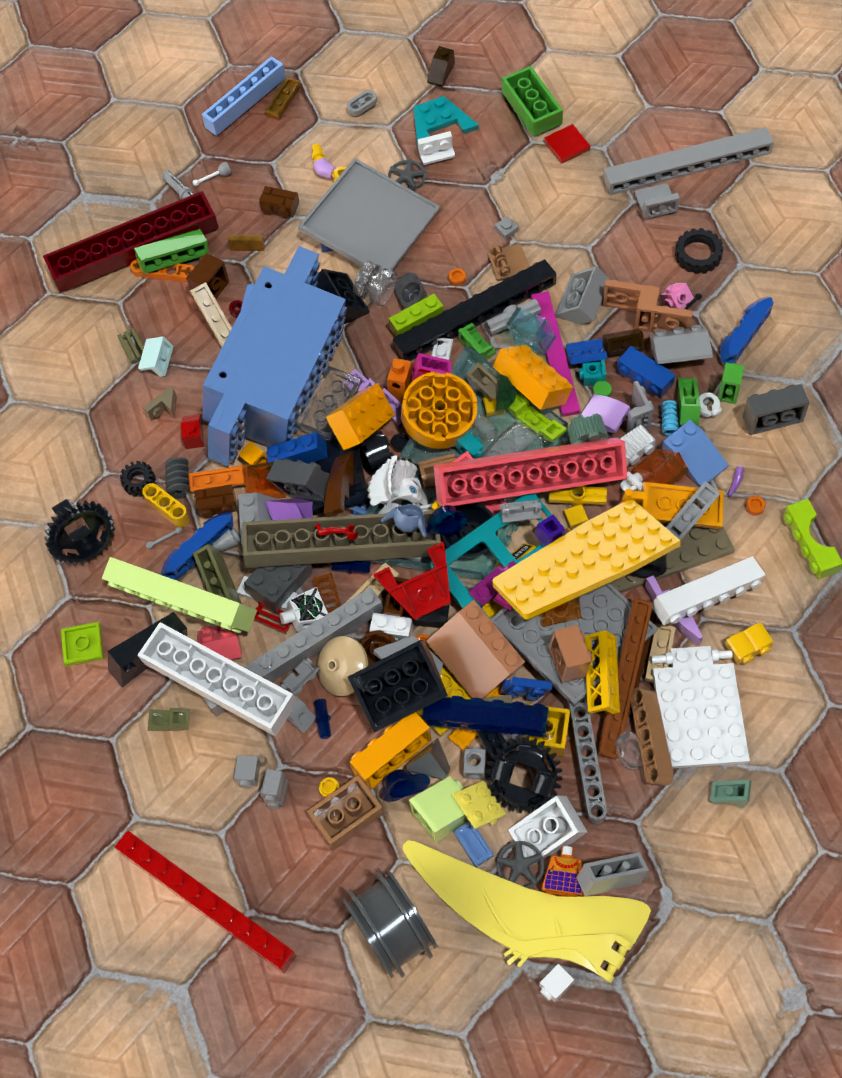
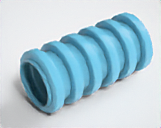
[661,400,679,436]

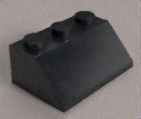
[316,269,370,324]

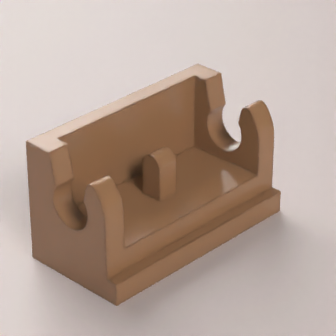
[418,453,456,489]

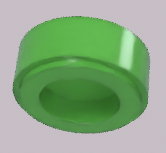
[593,381,612,397]

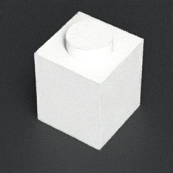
[539,964,574,1002]

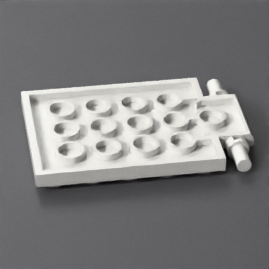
[651,646,750,769]

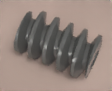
[165,457,190,499]

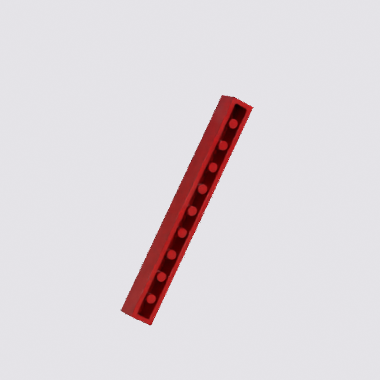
[115,831,297,974]

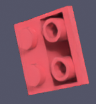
[197,626,242,660]

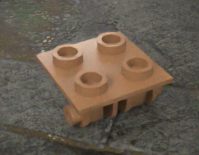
[487,243,530,280]

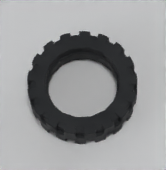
[675,228,723,274]

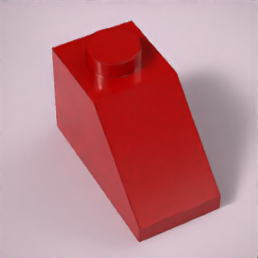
[181,414,204,449]

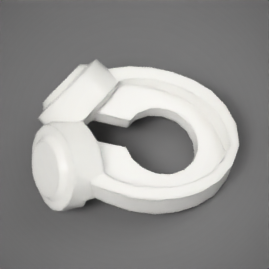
[699,393,723,418]

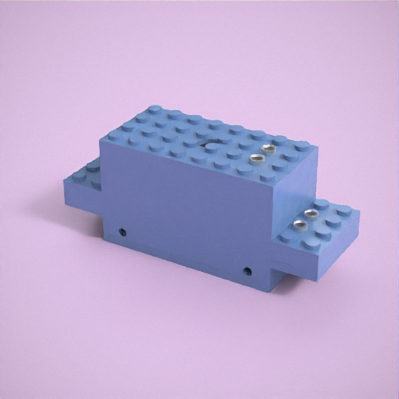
[203,246,347,466]

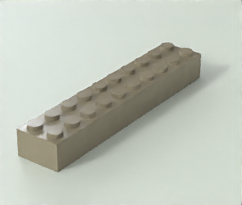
[242,510,441,568]

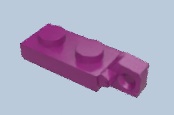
[468,561,516,607]

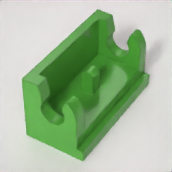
[458,323,496,364]

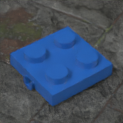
[500,677,552,701]

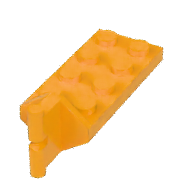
[620,482,724,529]

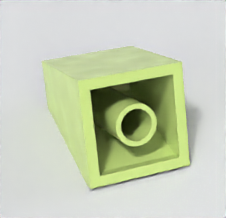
[409,776,468,844]

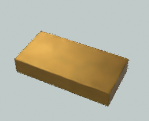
[228,235,265,251]

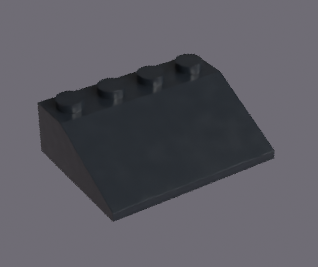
[311,435,369,513]
[348,640,448,733]

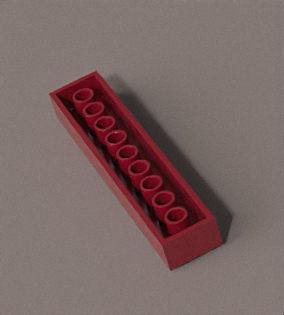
[43,191,219,293]

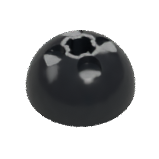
[440,503,498,558]

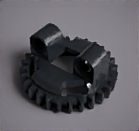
[44,499,115,566]
[486,736,563,813]

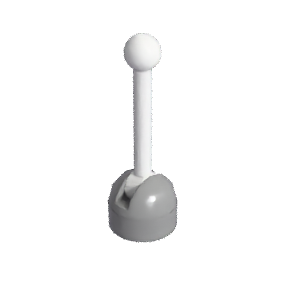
[192,161,232,186]

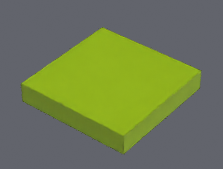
[61,622,104,667]

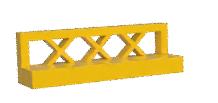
[585,630,620,714]

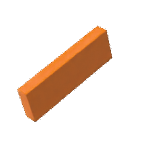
[188,465,246,493]

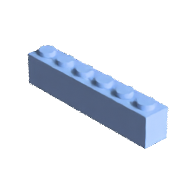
[202,56,286,136]

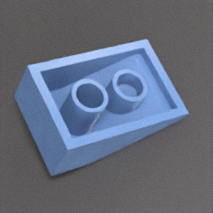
[661,420,728,487]

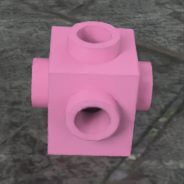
[661,283,694,309]

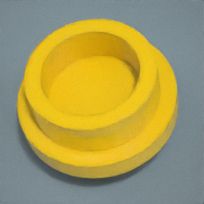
[319,777,340,798]

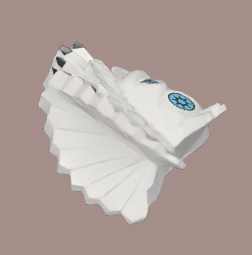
[367,455,428,514]

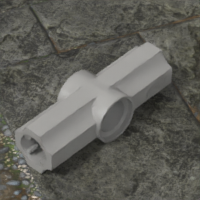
[486,299,542,335]

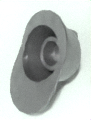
[395,272,427,307]

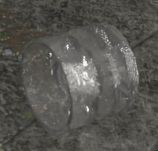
[353,261,398,307]

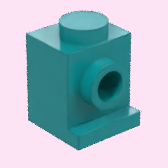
[579,359,606,386]
[454,429,485,459]

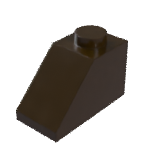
[427,46,455,87]

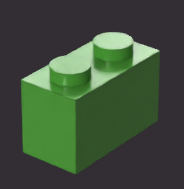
[718,363,744,404]

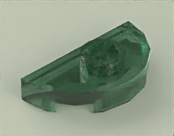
[495,374,516,411]

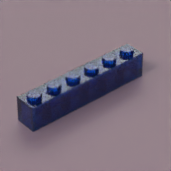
[422,696,550,738]

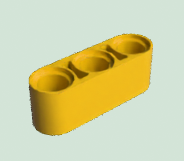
[142,483,190,527]

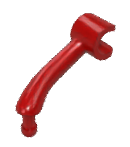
[315,523,358,540]

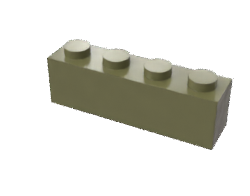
[193,544,242,604]

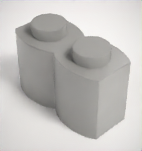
[261,769,289,809]

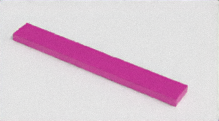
[531,291,580,417]

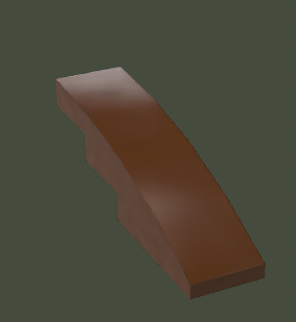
[324,452,354,517]

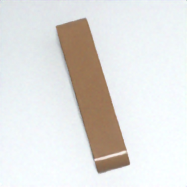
[631,687,674,786]

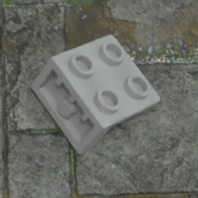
[635,183,680,219]
[626,381,654,433]

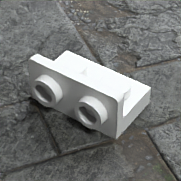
[418,131,455,165]

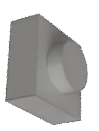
[494,216,519,240]

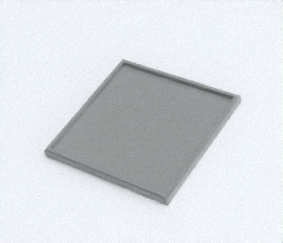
[298,158,441,281]

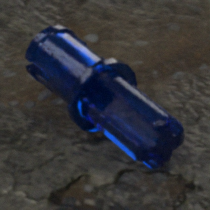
[332,561,371,574]
[314,699,331,739]

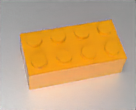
[493,345,573,410]
[326,383,395,450]
[350,712,432,791]

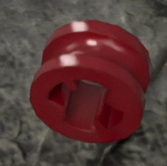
[229,300,243,318]

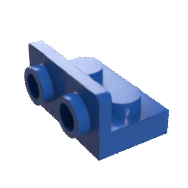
[566,338,607,364]

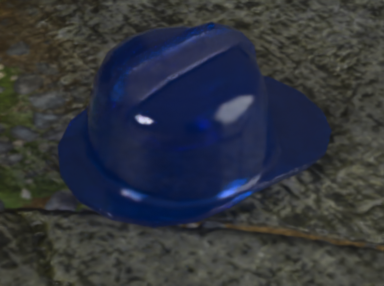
[426,505,467,535]
[383,769,430,802]

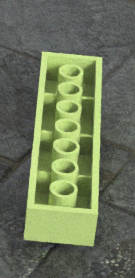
[102,557,257,634]

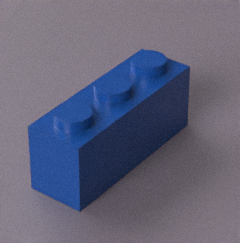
[617,346,676,399]
[267,432,328,467]

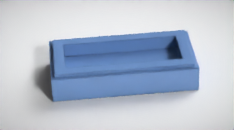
[453,821,494,868]

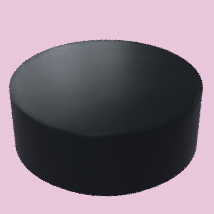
[391,433,410,453]

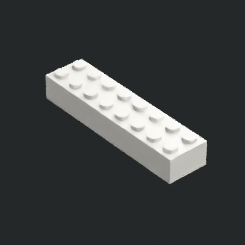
[137,622,298,737]

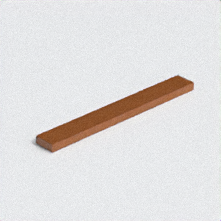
[597,597,653,760]

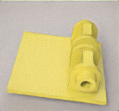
[452,781,506,829]

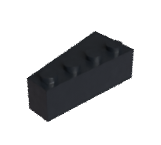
[107,612,187,687]

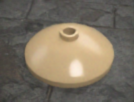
[317,636,368,696]

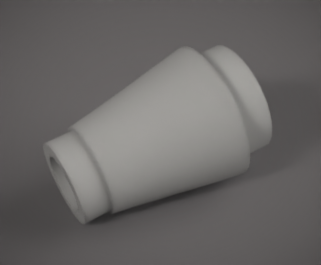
[212,528,241,551]

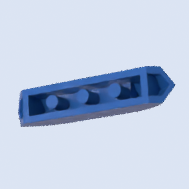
[720,297,773,364]
[161,512,233,580]

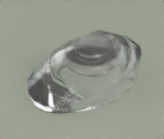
[616,731,643,771]

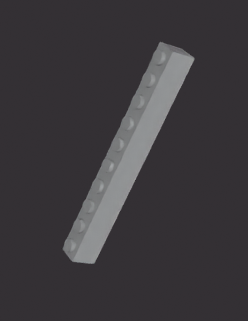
[603,127,774,195]
[204,587,384,717]

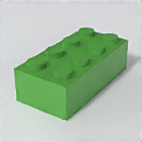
[502,66,563,137]

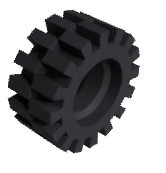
[120,461,156,497]

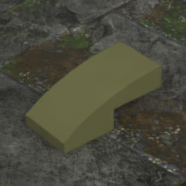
[148,708,190,731]

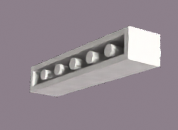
[652,556,766,625]

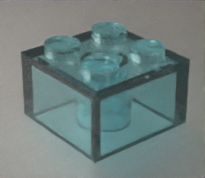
[506,307,556,355]

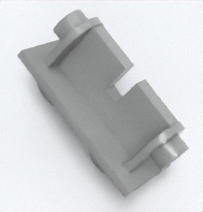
[500,500,541,523]
[280,657,320,695]

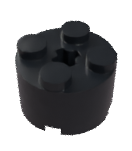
[358,431,394,474]

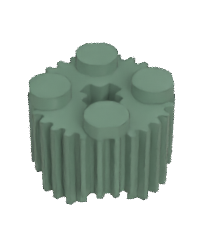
[567,413,608,444]

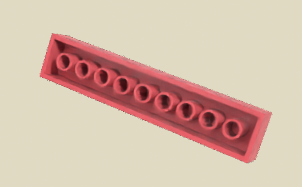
[433,437,627,507]

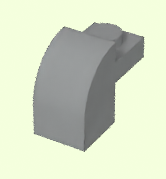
[287,691,317,733]

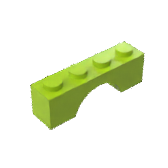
[783,499,842,580]

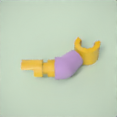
[312,144,347,182]

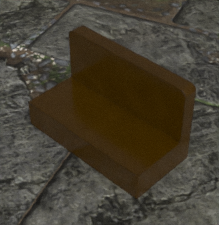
[603,329,645,356]

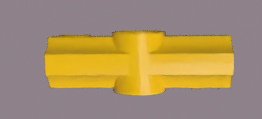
[549,485,607,506]

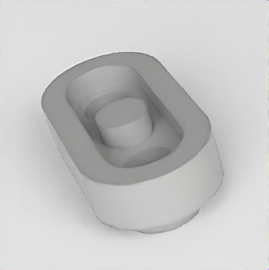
[347,90,377,116]

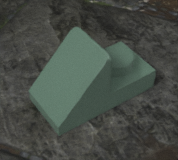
[710,780,752,808]

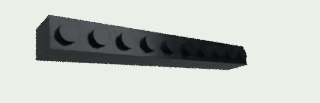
[392,259,556,361]

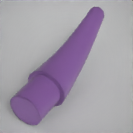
[728,466,744,496]

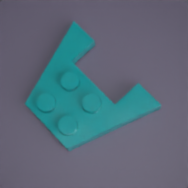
[414,96,479,151]

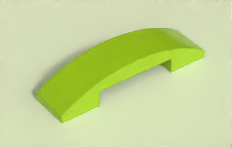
[503,392,567,442]

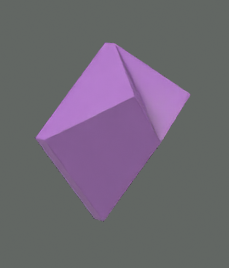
[265,498,313,520]

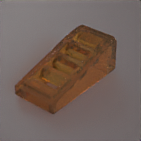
[313,572,341,614]

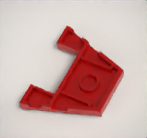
[373,542,451,620]

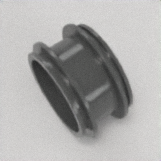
[342,870,438,979]

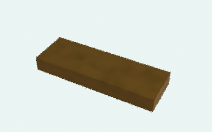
[264,77,302,120]

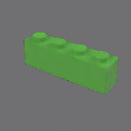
[134,229,209,274]

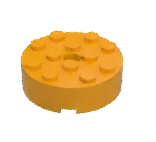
[401,372,477,449]

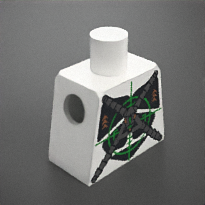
[280,587,328,632]

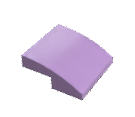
[581,394,630,433]

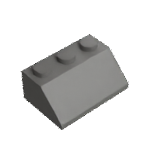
[555,266,610,325]
[650,325,713,364]
[238,492,279,549]

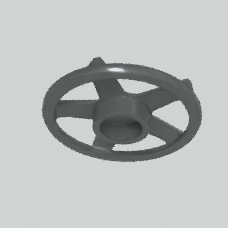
[388,159,426,190]
[497,841,544,888]

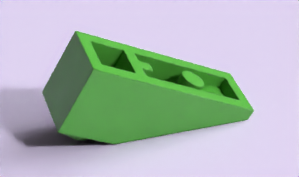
[678,378,701,426]

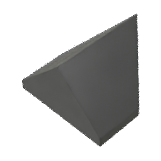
[406,738,450,779]

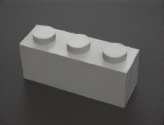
[576,852,649,896]

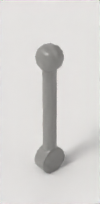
[146,527,183,550]

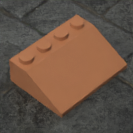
[426,600,525,699]

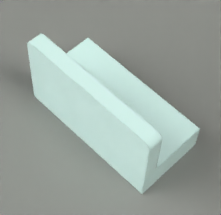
[138,337,174,377]

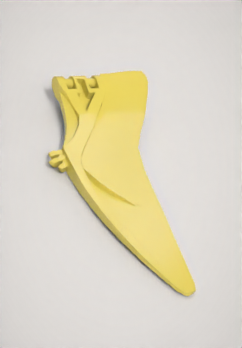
[403,840,651,984]

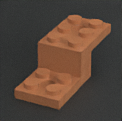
[603,279,693,332]

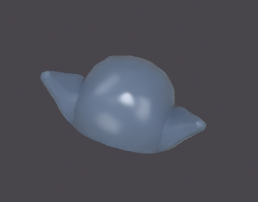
[381,504,427,537]

